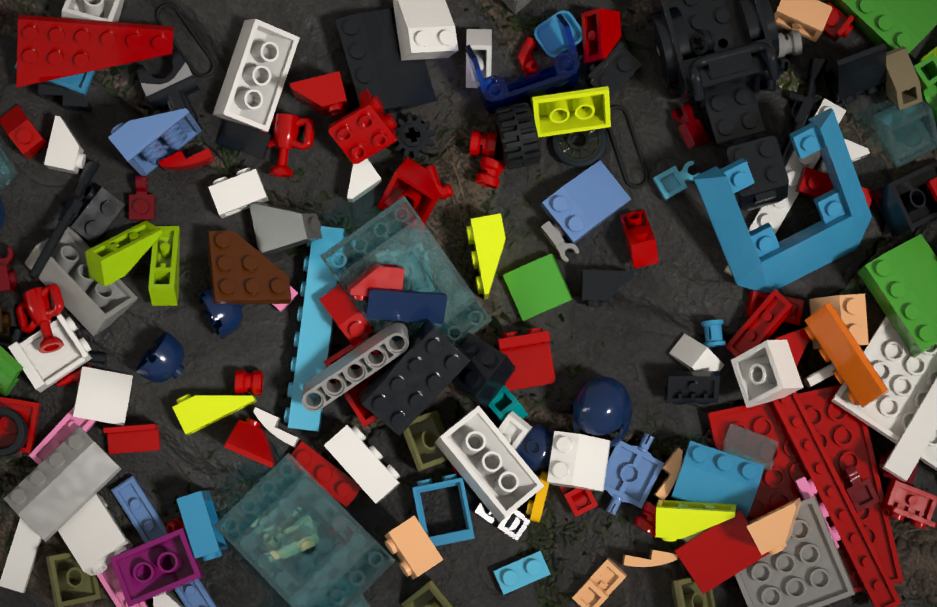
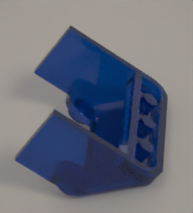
[465,13,580,114]

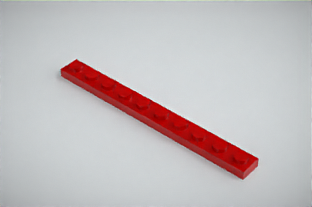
[771,391,902,607]

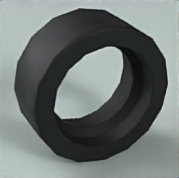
[0,407,29,457]

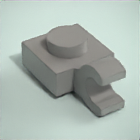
[540,221,579,263]

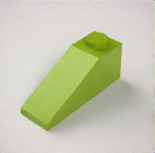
[85,220,162,286]
[148,226,180,306]

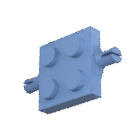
[604,433,664,515]

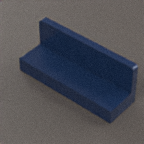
[364,288,447,324]

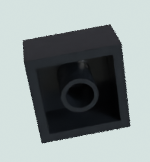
[448,332,516,409]

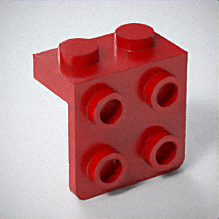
[328,89,397,164]
[497,327,555,391]

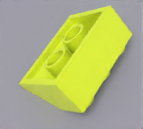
[530,86,611,138]

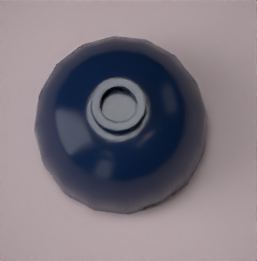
[197,287,245,339]
[136,331,184,383]
[516,423,554,474]

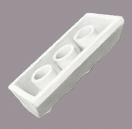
[213,19,300,132]
[434,406,544,523]

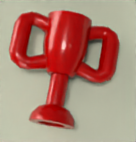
[258,113,315,178]
[16,283,64,353]

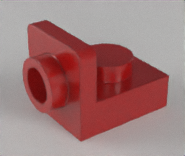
[822,3,855,42]

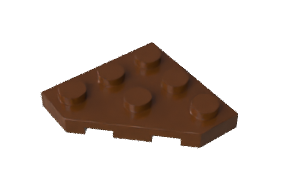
[207,231,292,305]

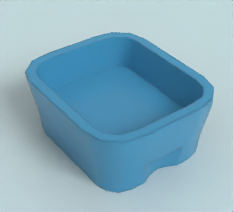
[534,10,583,59]

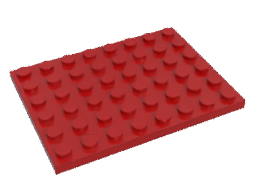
[707,384,904,593]

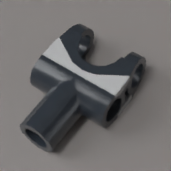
[137,49,200,121]

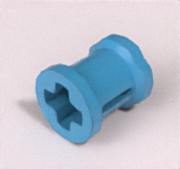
[701,320,726,347]

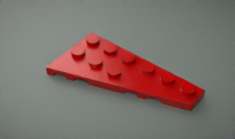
[16,15,174,88]

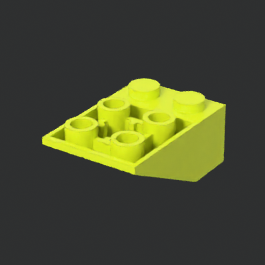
[466,213,506,299]

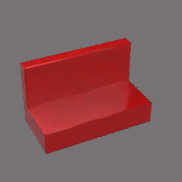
[103,424,161,454]

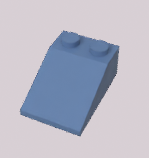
[541,160,631,244]

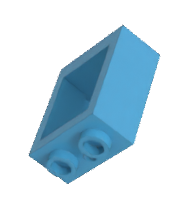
[412,474,475,546]
[176,490,228,562]

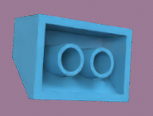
[671,441,764,518]

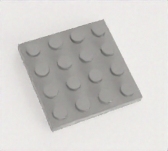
[735,496,856,607]

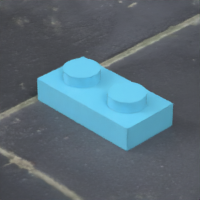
[493,551,550,595]

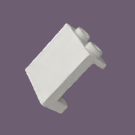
[8,313,92,393]
[58,493,133,576]

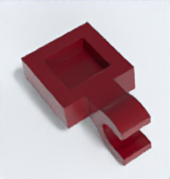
[671,104,710,149]
[129,176,156,221]
[0,247,18,294]
[841,465,880,513]

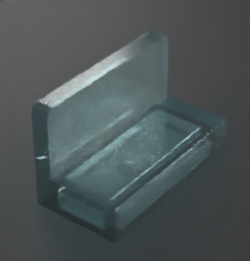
[720,424,778,471]

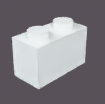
[208,168,269,218]

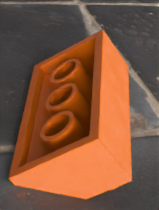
[804,302,889,408]

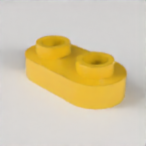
[526,471,549,523]

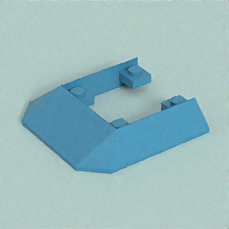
[693,108,872,294]

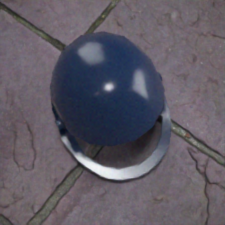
[572,376,632,449]

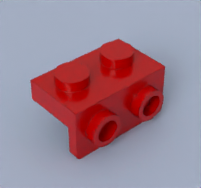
[881,479,937,530]

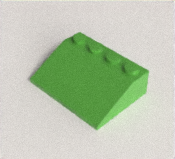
[829,0,937,54]
[858,234,937,358]

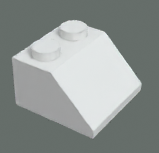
[731,340,804,408]
[547,431,611,492]

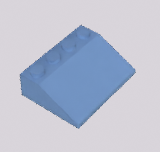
[108,108,202,176]

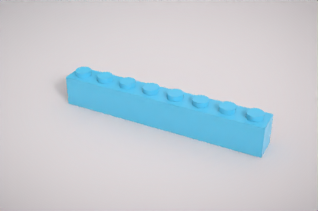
[284,226,345,432]

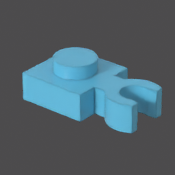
[653,161,700,201]

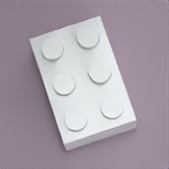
[324,425,400,504]

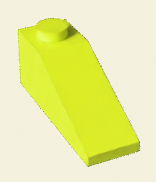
[172,394,257,435]
[655,500,737,542]

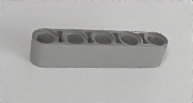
[302,322,409,411]

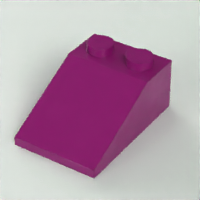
[110,528,206,607]

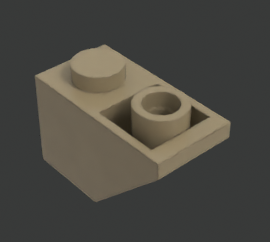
[885,46,923,111]

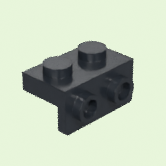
[68,183,125,244]

